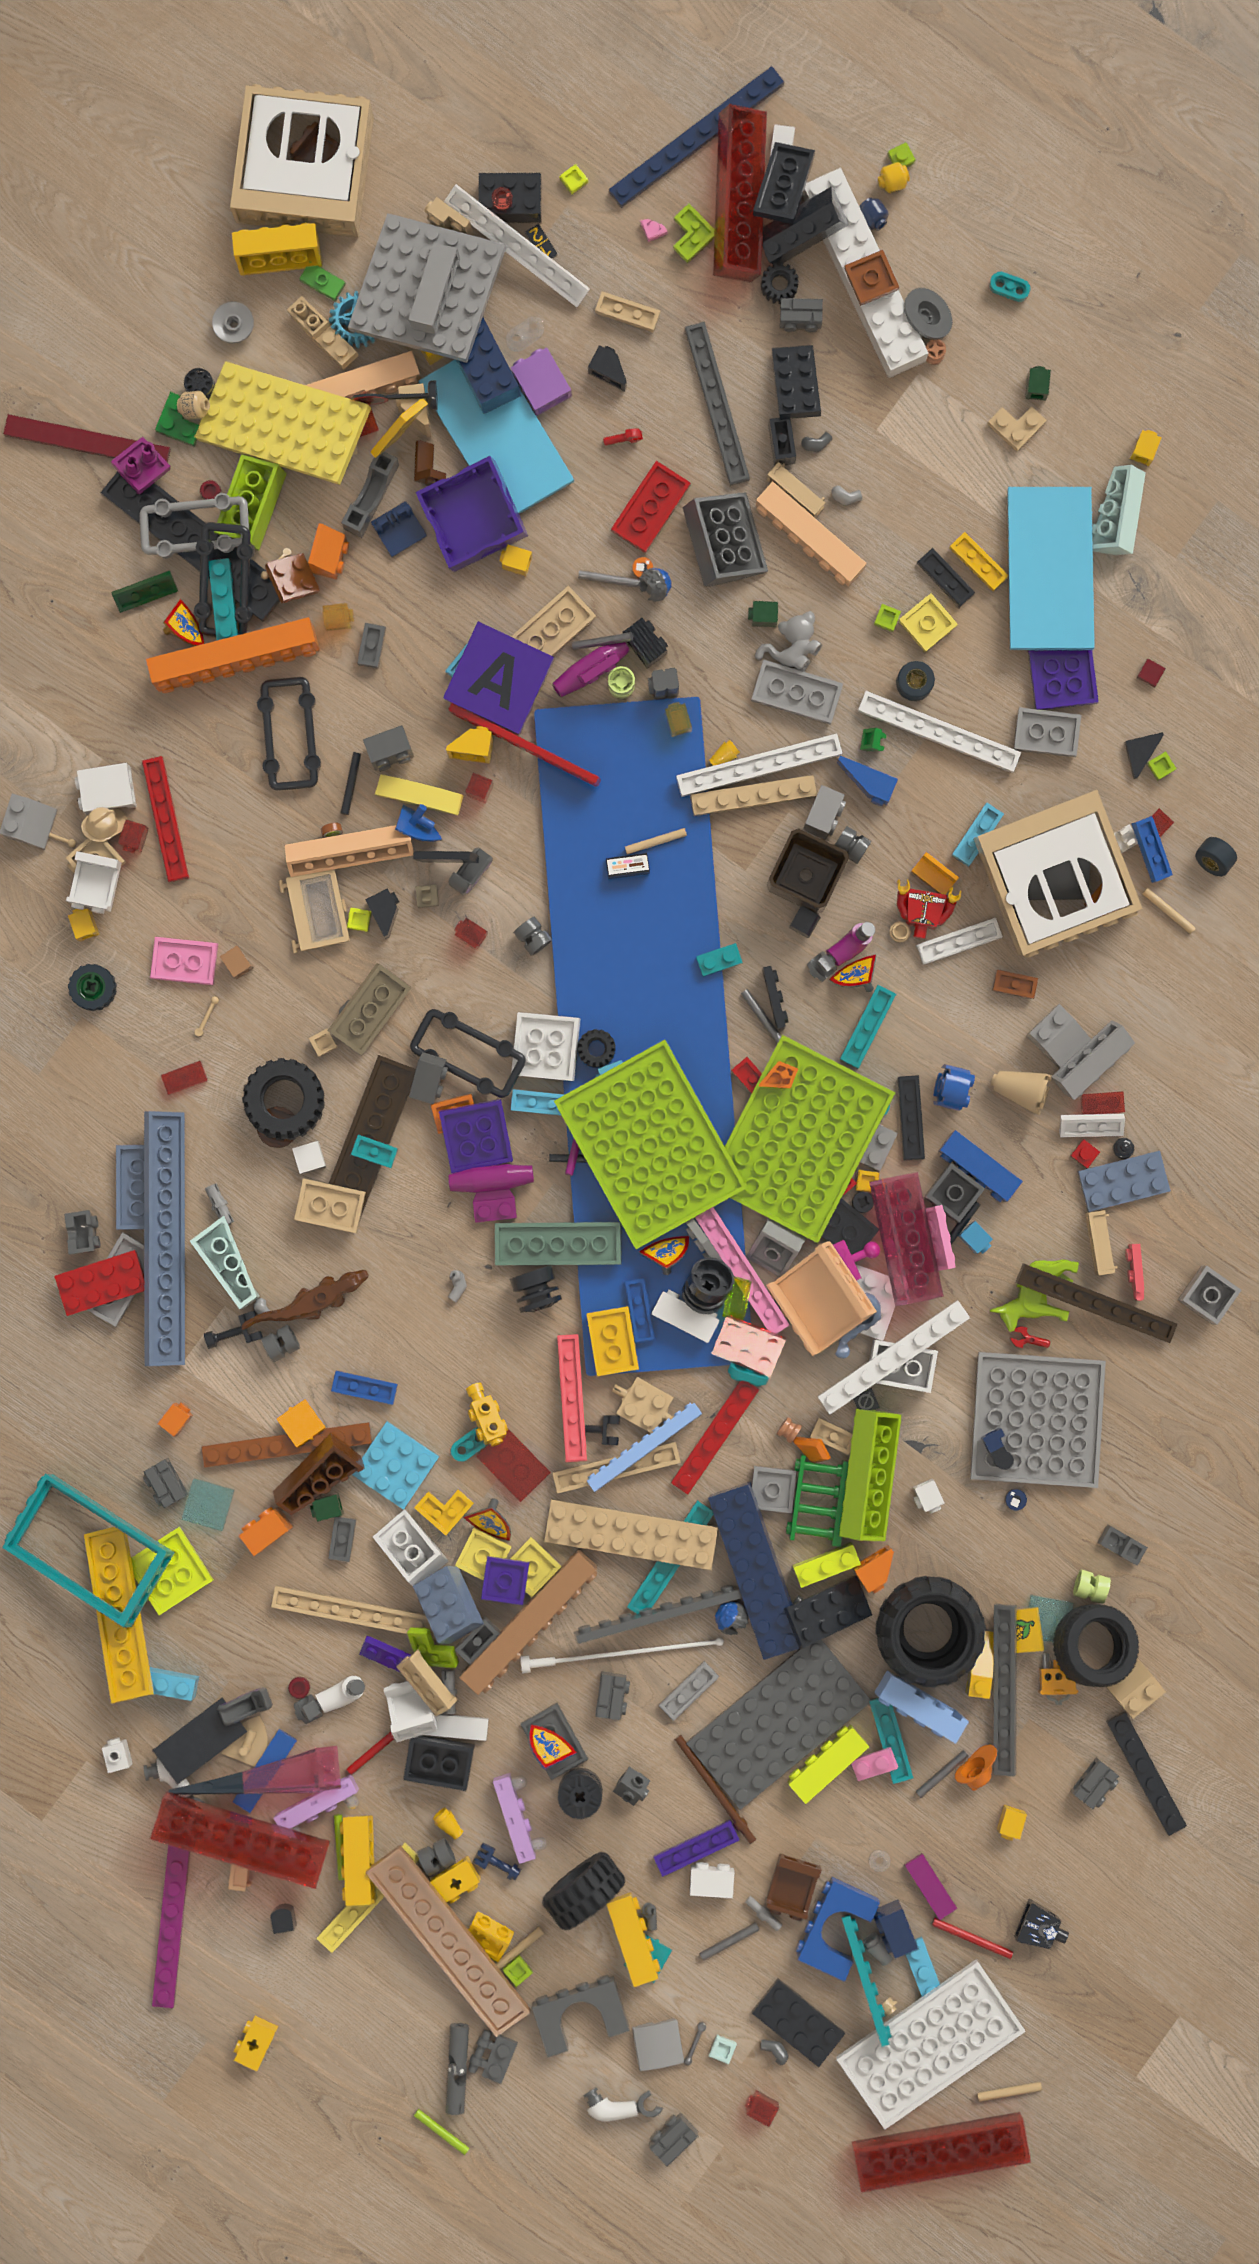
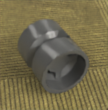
[835,826,872,864]
[513,916,552,956]
[261,1324,300,1362]
[417,1838,456,1877]

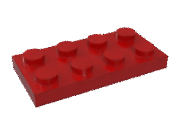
[611,460,691,553]
[54,1250,144,1316]

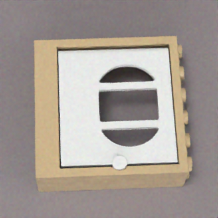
[230,84,374,237]
[973,790,1142,958]

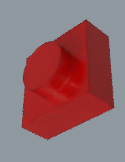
[1070,1139,1100,1169]

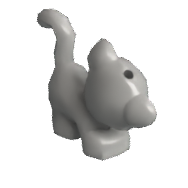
[755,611,823,672]

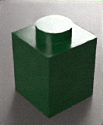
[1025,366,1051,401]
[748,601,778,627]
[310,1493,344,1522]

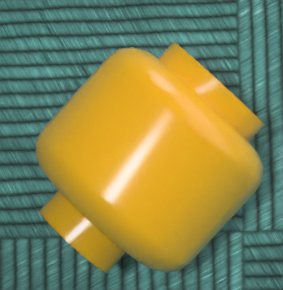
[877,162,910,194]

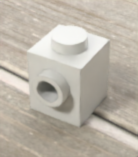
[913,1479,944,1513]
[102,1737,133,1773]

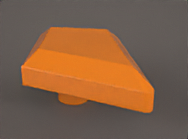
[759,1061,798,1088]
[793,1437,831,1463]

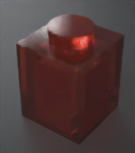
[465,772,494,803]
[118,819,149,854]
[454,917,488,951]
[744,2090,779,2127]

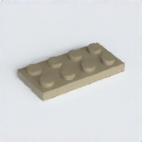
[328,963,411,1056]

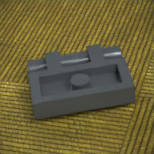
[468,2029,518,2084]

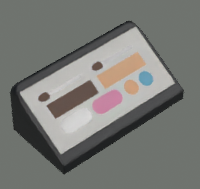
[606,853,650,879]

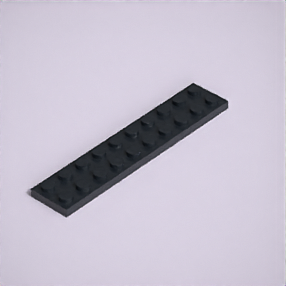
[100,472,280,622]

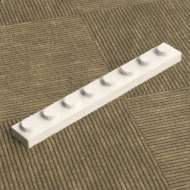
[444,184,590,307]
[858,691,1021,773]
[676,734,843,797]
[818,1300,970,1414]

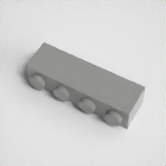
[407,242,460,335]
[1052,1020,1135,1100]

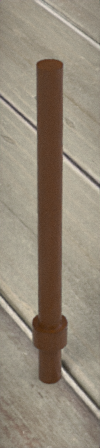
[674,1735,756,1844]

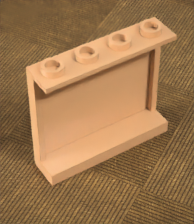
[766,1241,877,1356]

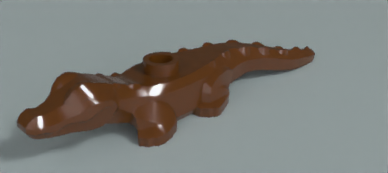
[242,1270,369,1330]

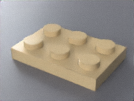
[294,1178,366,1233]

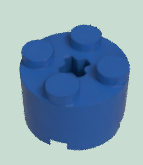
[933,1064,975,1111]

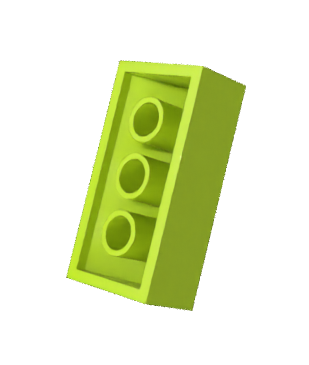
[214,454,287,551]

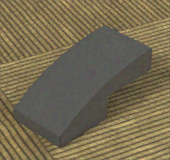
[1097,1524,1148,1566]

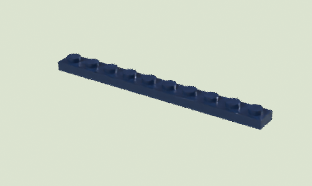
[609,66,784,208]

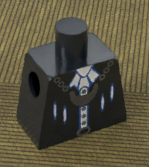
[1014,1899,1069,1949]

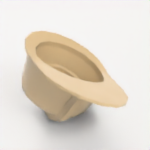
[81,807,128,842]

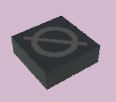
[853,1388,880,1410]

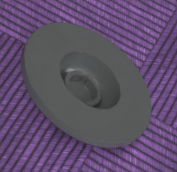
[904,288,953,340]

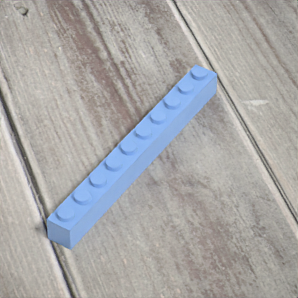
[587,1403,702,1492]

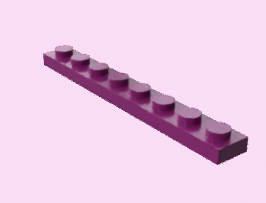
[152,1833,192,2008]

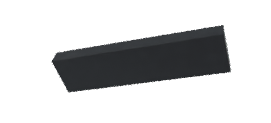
[897,1075,925,1161]

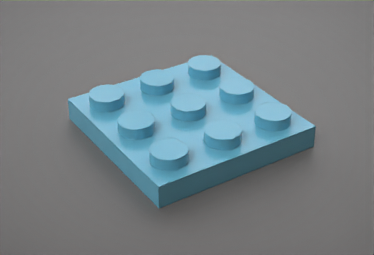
[352,1421,440,1510]

